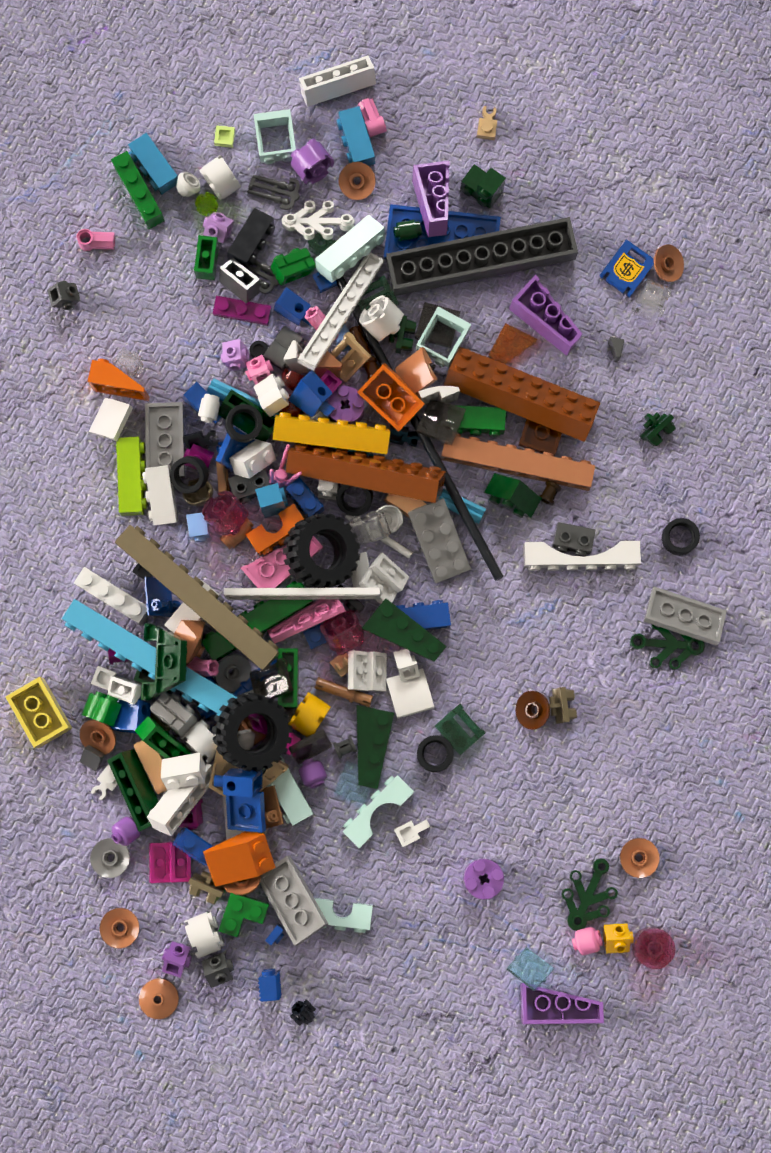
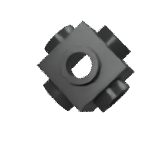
[47,281,81,310]
[201,952,234,988]

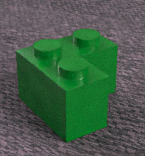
[218,893,270,937]

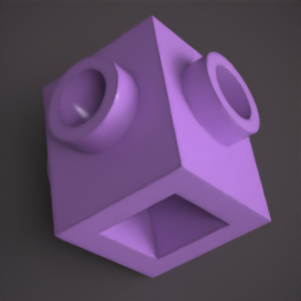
[162,941,192,978]

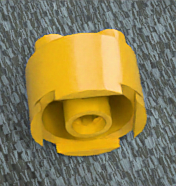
[288,692,331,739]

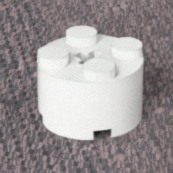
[199,155,242,200]
[359,295,404,341]
[180,719,217,763]
[184,912,225,959]

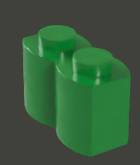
[81,691,122,727]

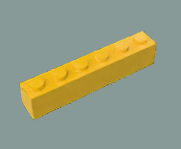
[272,412,390,454]

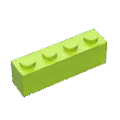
[116,437,148,516]

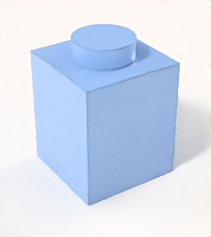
[186,512,210,542]

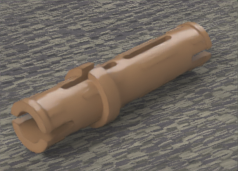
[314,677,373,707]

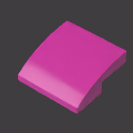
[149,842,191,883]

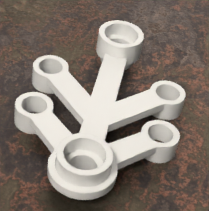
[282,201,354,240]

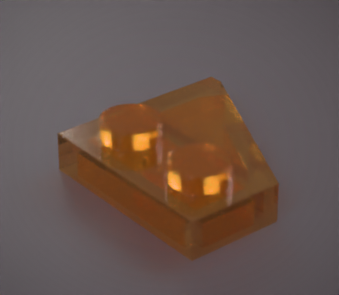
[488,323,537,364]

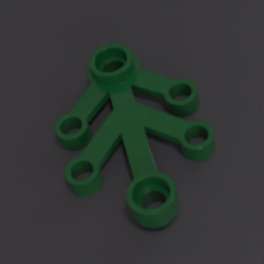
[630,624,705,670]
[561,858,618,931]

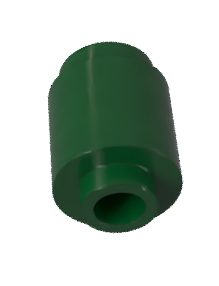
[393,219,422,241]

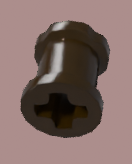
[539,481,562,506]

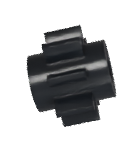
[290,999,316,1026]

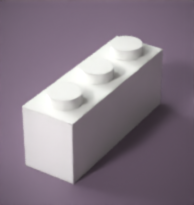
[143,465,179,525]

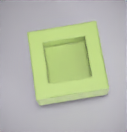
[214,125,235,148]

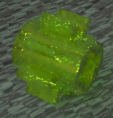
[195,191,218,217]

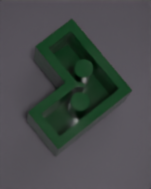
[460,164,506,209]
[484,473,542,518]

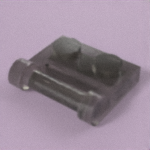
[249,658,293,699]

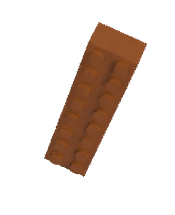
[443,347,600,442]
[286,443,446,503]

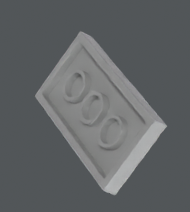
[145,402,185,478]
[408,498,471,583]
[643,586,727,646]
[260,856,328,946]

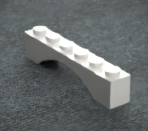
[523,541,641,571]

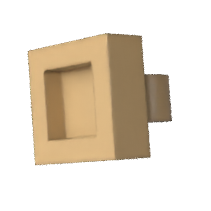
[329,650,348,678]

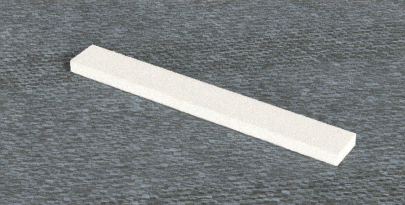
[297,252,385,371]
[224,588,381,600]

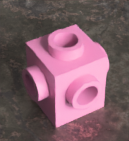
[245,355,274,385]

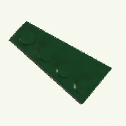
[361,598,447,662]
[357,705,394,789]

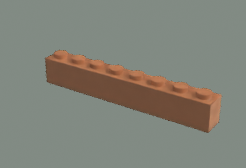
[441,433,595,491]

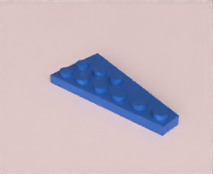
[384,204,501,260]

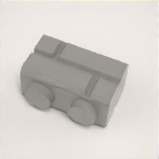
[150,692,197,737]

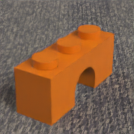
[246,504,304,557]

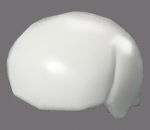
[373,505,404,534]

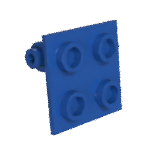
[144,577,181,617]

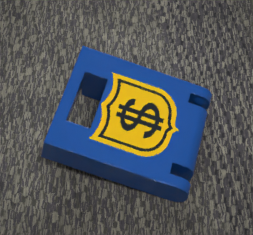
[599,239,654,298]

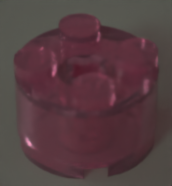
[202,491,249,536]
[320,609,365,655]
[632,927,675,969]

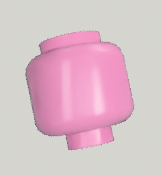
[572,927,603,955]

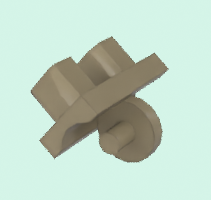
[549,687,577,724]
[188,871,225,904]

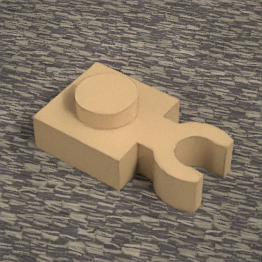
[477,106,497,140]

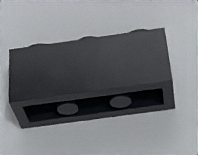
[227,208,275,269]

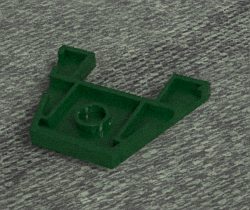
[141,623,187,700]

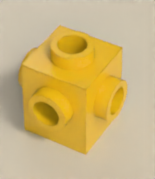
[603,923,634,954]

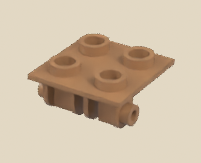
[261,785,284,829]

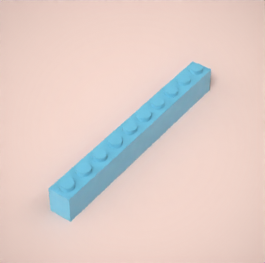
[62,599,237,716]

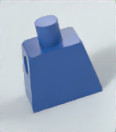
[273,287,312,326]
[288,370,335,417]
[183,382,222,424]
[109,696,151,734]
[214,768,263,798]

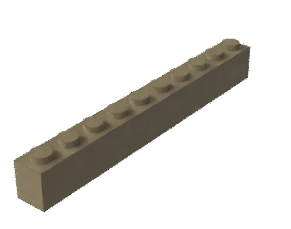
[115,525,279,671]

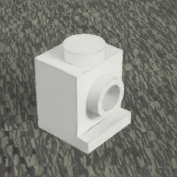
[318,479,339,500]
[393,649,420,682]

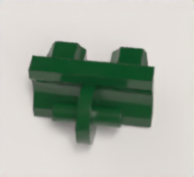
[388,316,417,354]
[640,412,676,446]

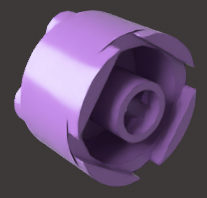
[291,139,334,184]
[328,385,364,425]
[463,858,504,899]

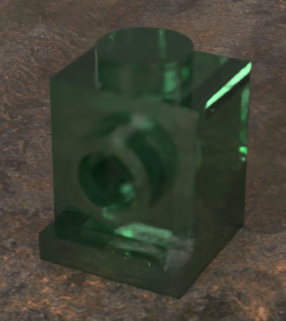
[308,233,336,256]

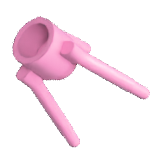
[269,444,302,488]

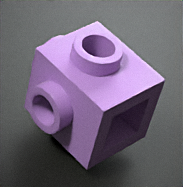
[203,212,234,243]
[221,339,250,371]

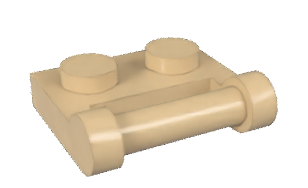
[331,332,371,383]

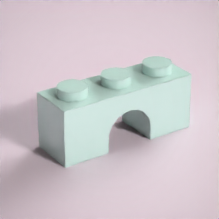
[314,898,373,933]

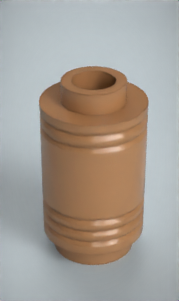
[220,517,254,550]

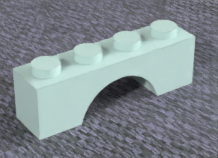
[343,775,414,848]

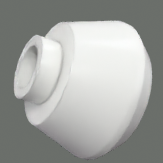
[176,172,200,197]
[237,730,255,750]

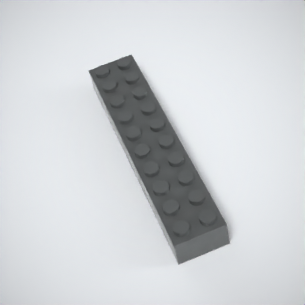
[386,217,578,296]

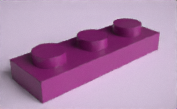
[213,295,272,326]

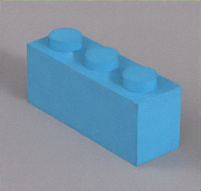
[336,106,375,166]
[128,133,178,195]
[255,483,289,518]

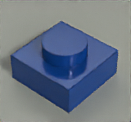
[312,272,337,293]
[303,624,328,650]
[265,923,284,945]

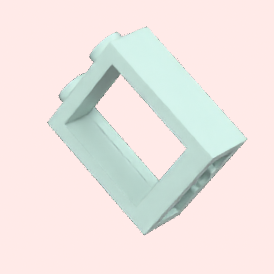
[253,109,296,164]
[416,307,471,368]

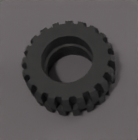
[283,513,360,588]
[212,693,293,772]

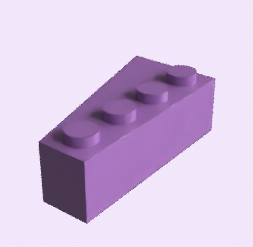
[412,160,450,237]
[509,274,582,356]
[520,983,604,1024]

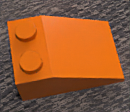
[87,359,150,401]
[357,363,425,432]
[203,831,276,887]

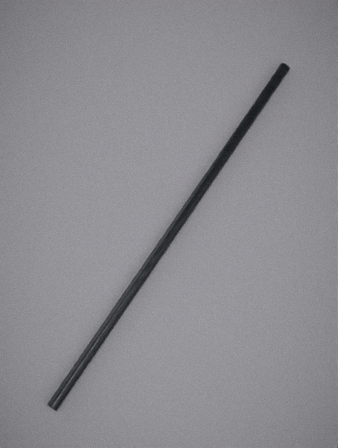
[336,276,504,581]

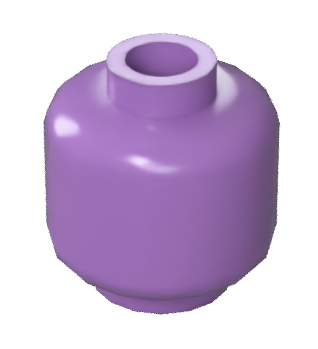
[298,758,327,789]
[111,817,141,846]

